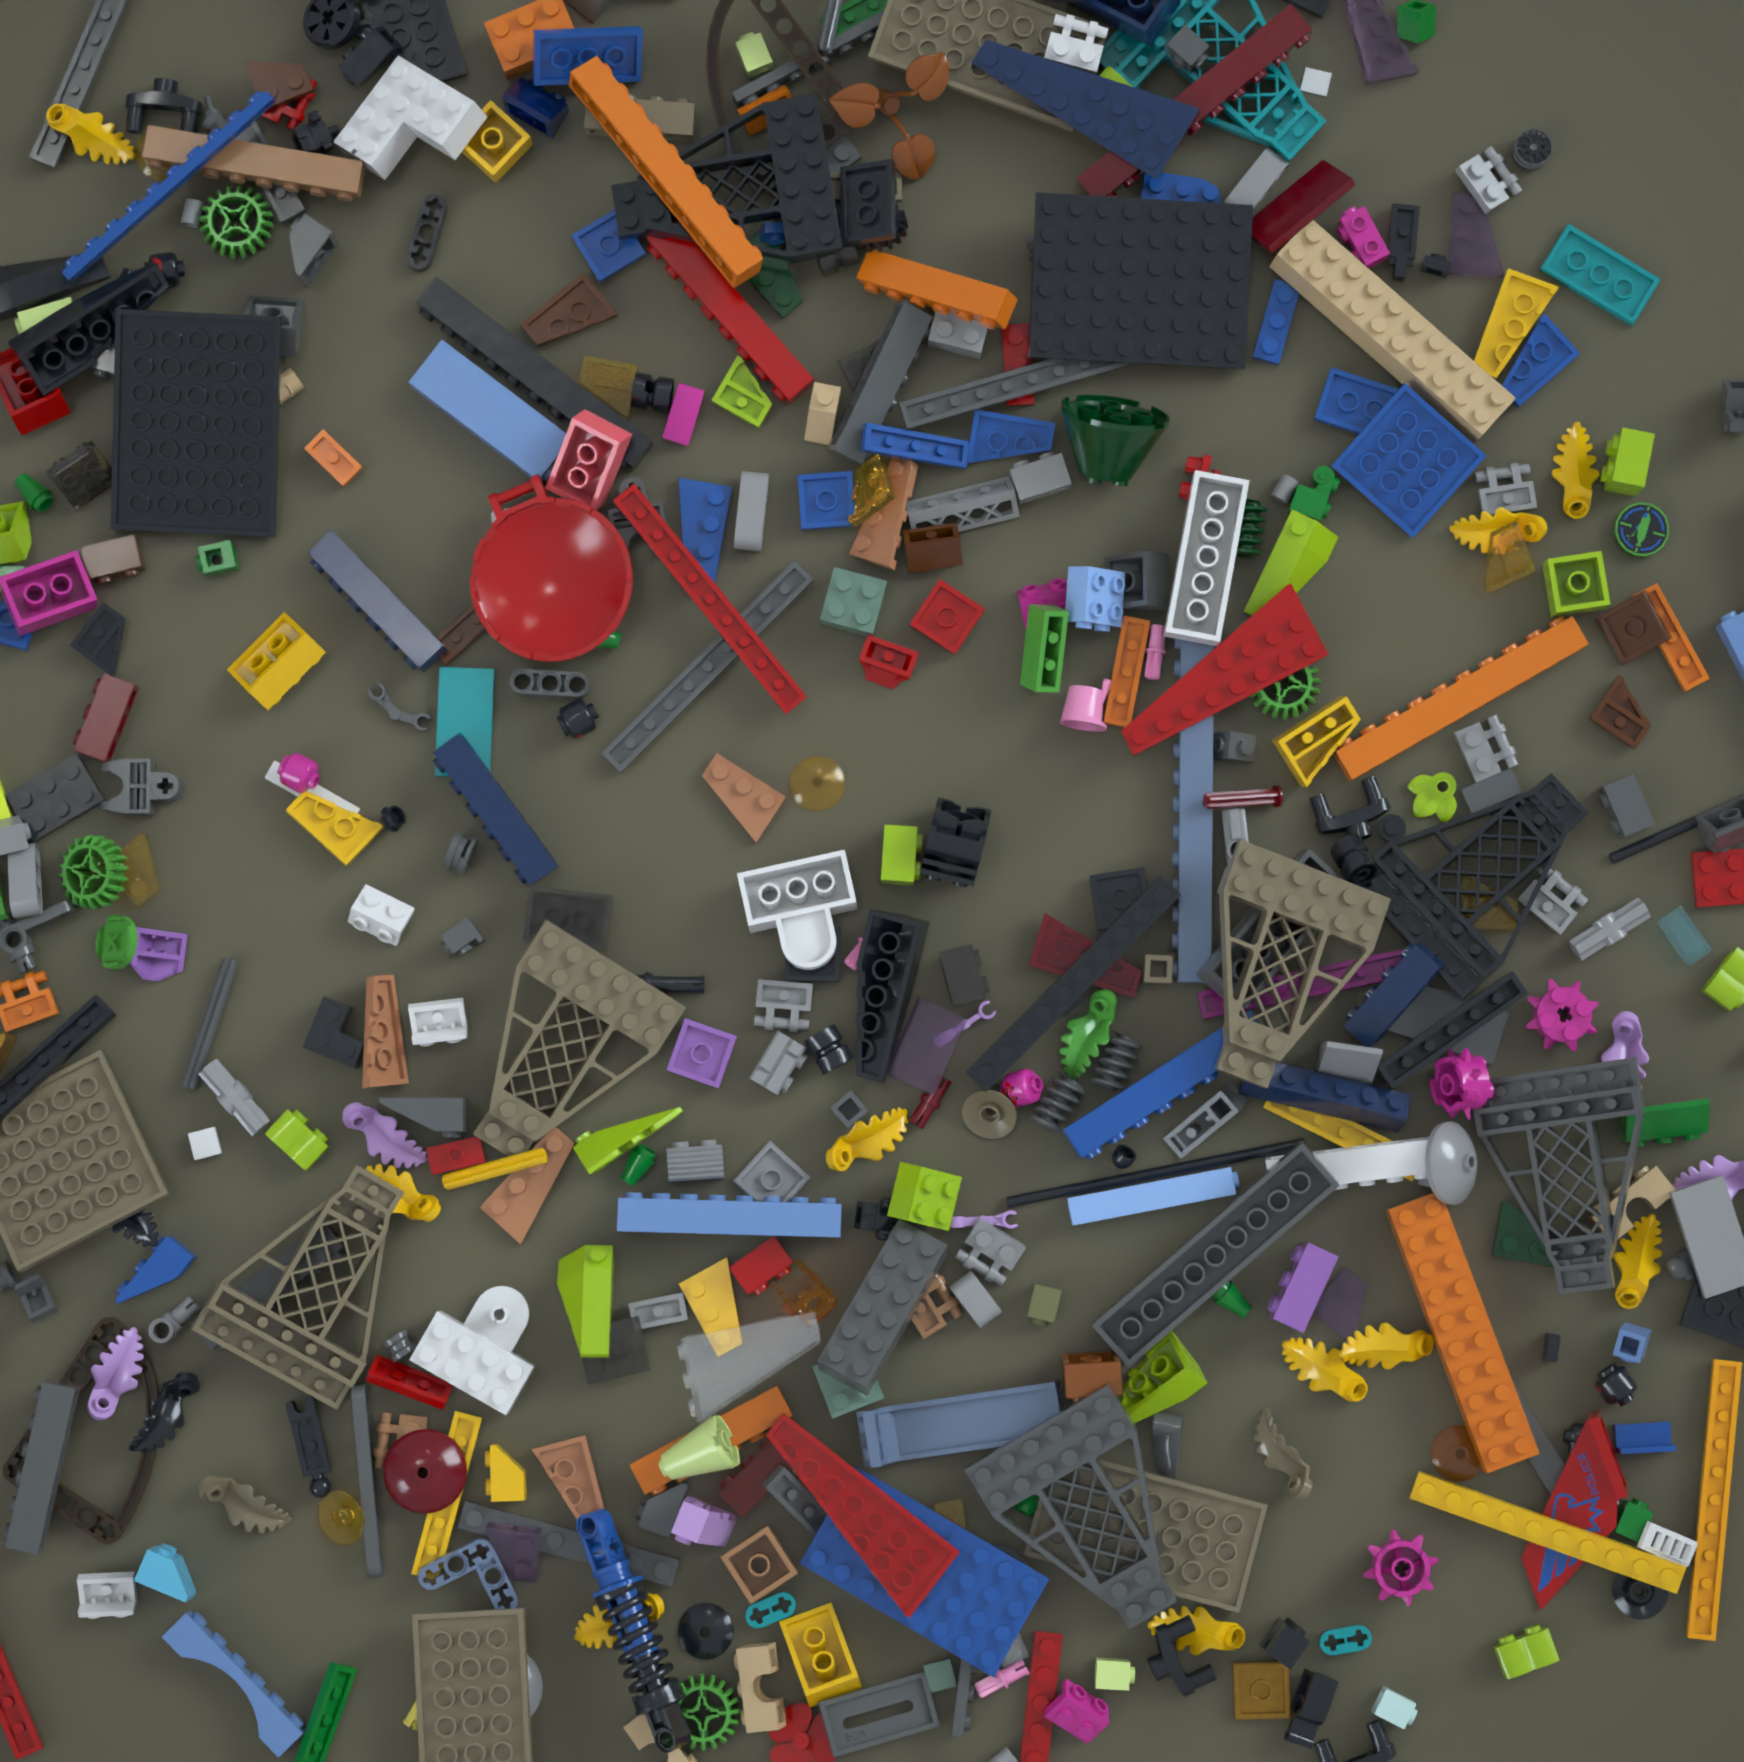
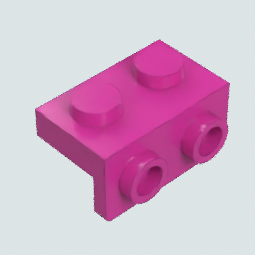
[1016,578,1067,630]
[1044,1679,1109,1744]

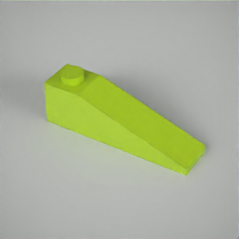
[0,501,32,564]
[1243,510,1338,616]
[1116,1331,1208,1423]

